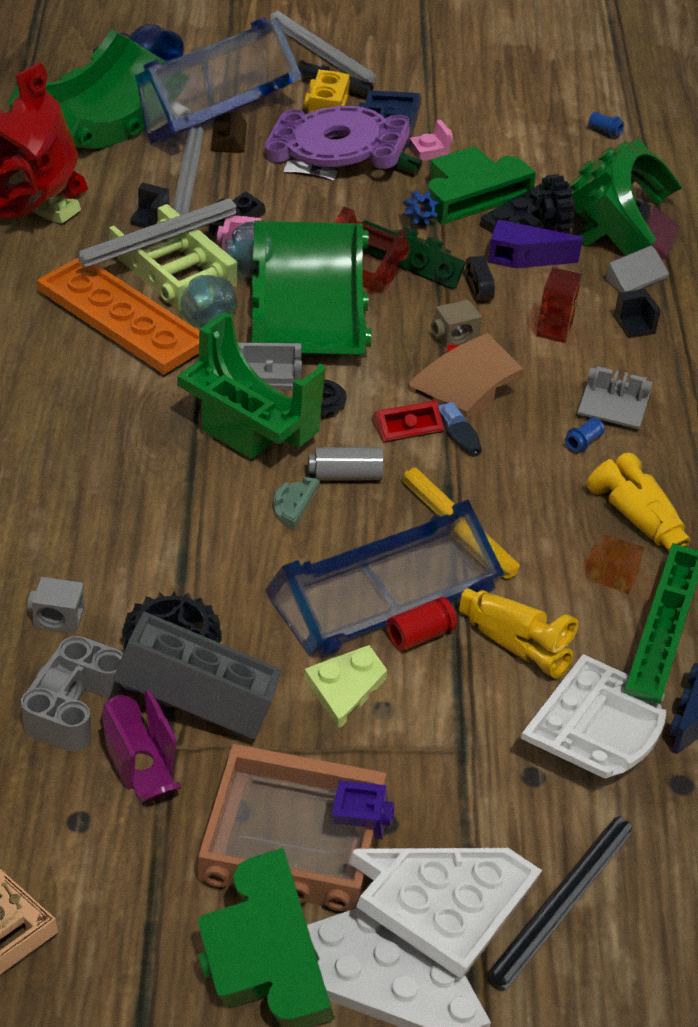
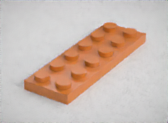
[37,258,199,374]

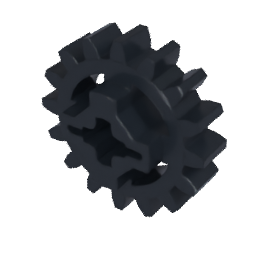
[536,174,576,234]

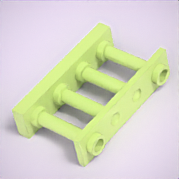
[109,204,237,311]

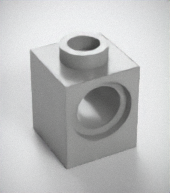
[27,577,85,634]

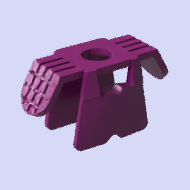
[102,690,182,804]

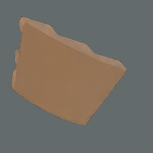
[408,333,523,417]

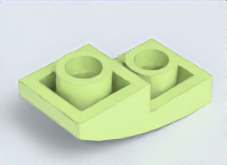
[33,190,81,223]

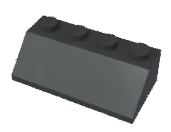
[113,612,282,740]

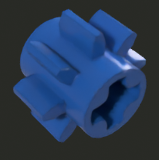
[402,191,438,227]

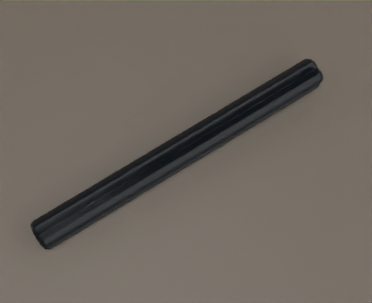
[488,816,633,991]

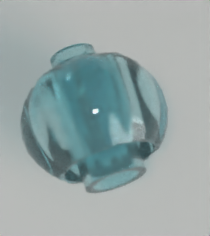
[225,222,273,277]
[181,275,238,328]

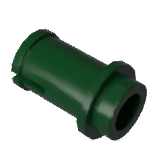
[390,152,422,176]

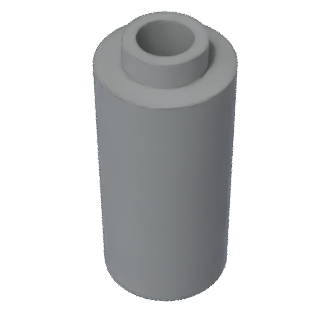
[308,447,383,481]

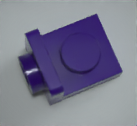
[332,780,395,840]

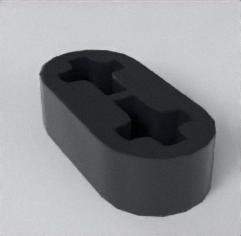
[465,256,495,301]

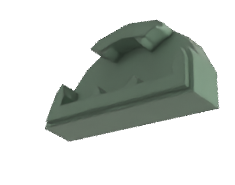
[273,477,320,530]

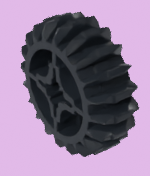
[122,591,222,650]

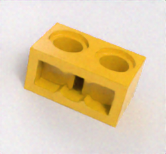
[304,69,350,113]

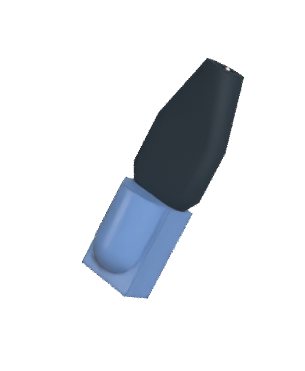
[438,402,482,457]

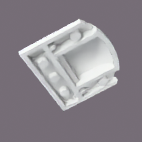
[521,654,666,779]

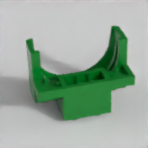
[569,138,683,256]
[177,312,326,459]

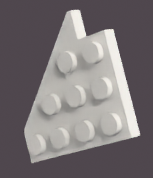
[348,848,542,979]
[307,908,491,1027]

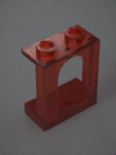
[334,207,410,293]

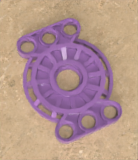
[265,106,410,169]

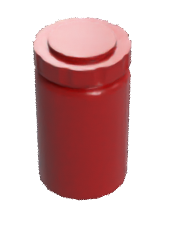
[386,596,457,651]

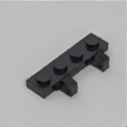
[480,180,571,234]

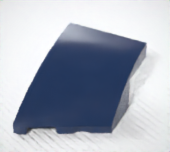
[358,90,422,152]

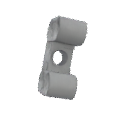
[21,636,126,752]

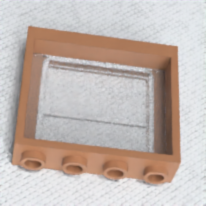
[198,744,387,911]

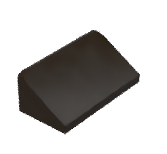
[211,108,247,153]

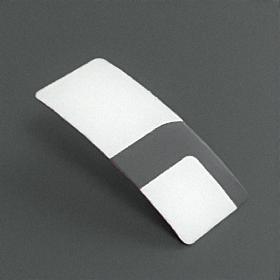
[283,160,338,181]

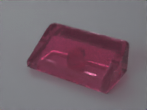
[647,206,678,260]

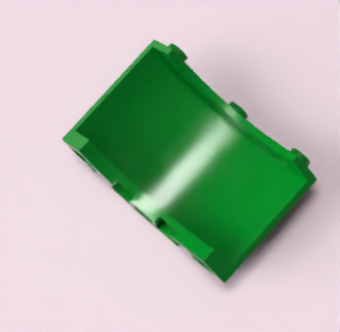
[8,29,189,149]
[252,220,372,355]

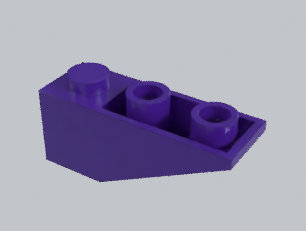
[488,220,583,268]

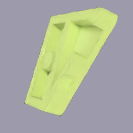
[304,645,387,728]

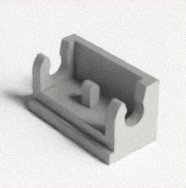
[238,343,302,391]

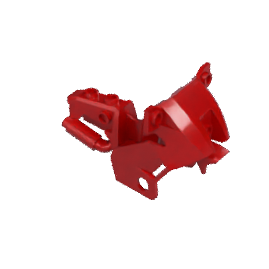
[0,62,89,219]

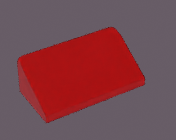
[372,400,444,442]

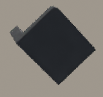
[130,182,169,228]
[614,288,661,338]

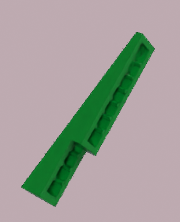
[624,543,698,704]

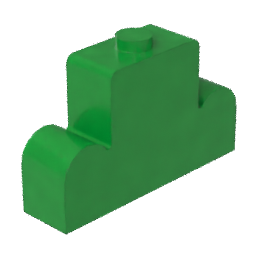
[428,146,536,225]
[198,847,335,1027]

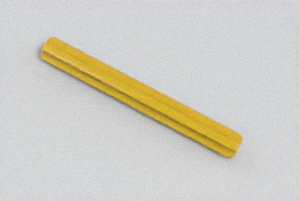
[403,467,520,579]

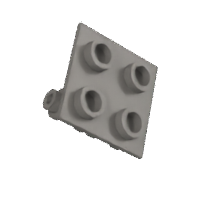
[577,366,652,429]

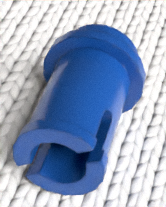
[588,111,624,137]
[565,417,605,452]

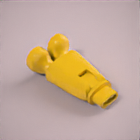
[586,452,691,552]
[459,588,579,679]

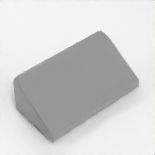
[606,246,669,292]

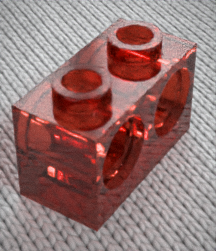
[536,267,582,343]

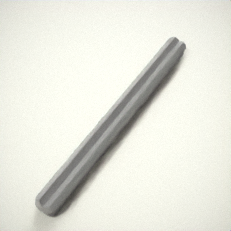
[269,11,376,84]
[173,126,203,215]
[78,199,236,268]

